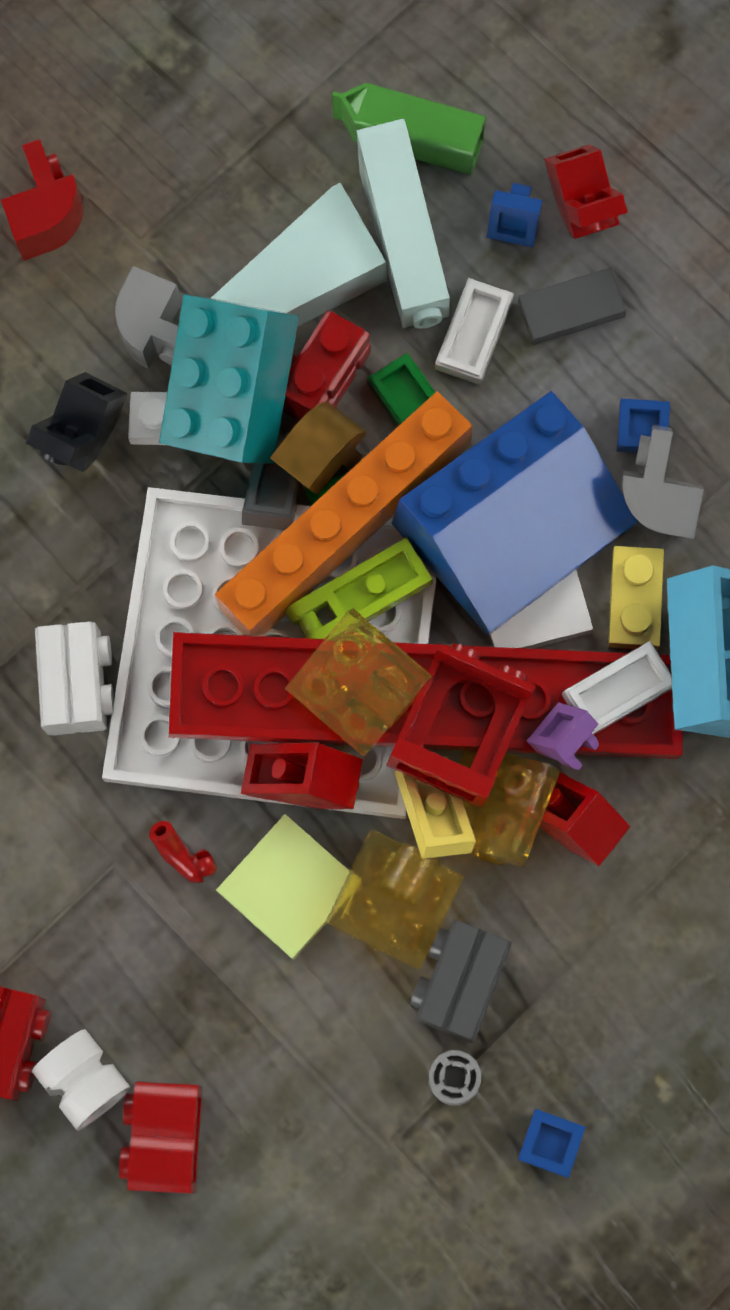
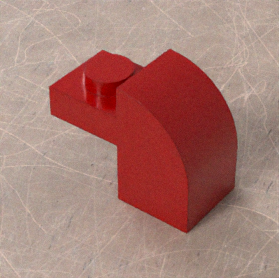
[1,139,83,261]
[544,144,628,239]

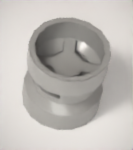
[429,1050,481,1106]

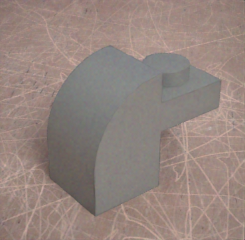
[115,266,182,369]
[623,425,704,539]

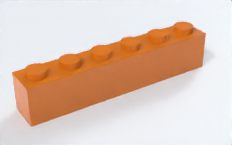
[214,391,473,636]

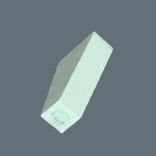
[356,119,450,329]
[211,183,387,327]

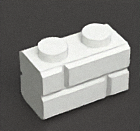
[35,621,115,736]

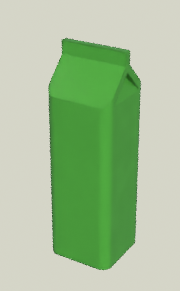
[332,83,486,175]

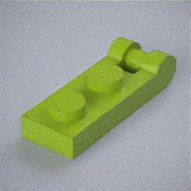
[285,537,433,640]

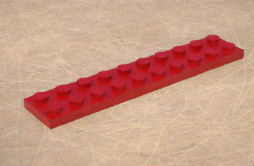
[168,632,683,759]

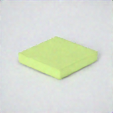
[216,814,362,960]

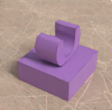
[527,702,599,770]

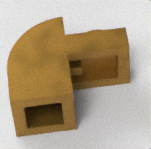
[270,402,368,495]

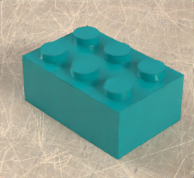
[159,294,299,464]

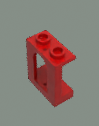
[386,643,536,808]

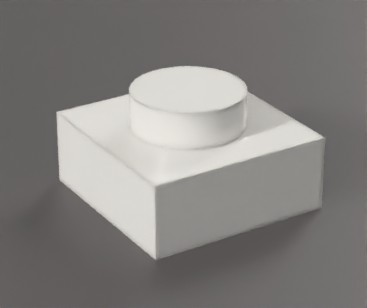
[128,392,167,445]

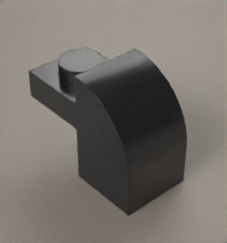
[26,372,127,472]

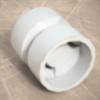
[32,1029,131,1131]

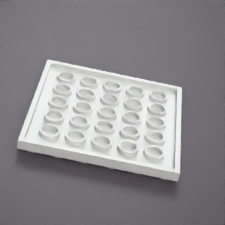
[102,487,437,819]

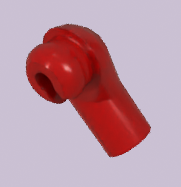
[149,821,217,883]

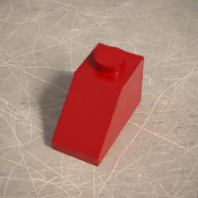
[240,743,363,809]
[506,761,631,866]

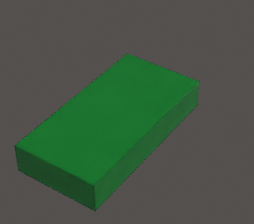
[367,352,435,427]

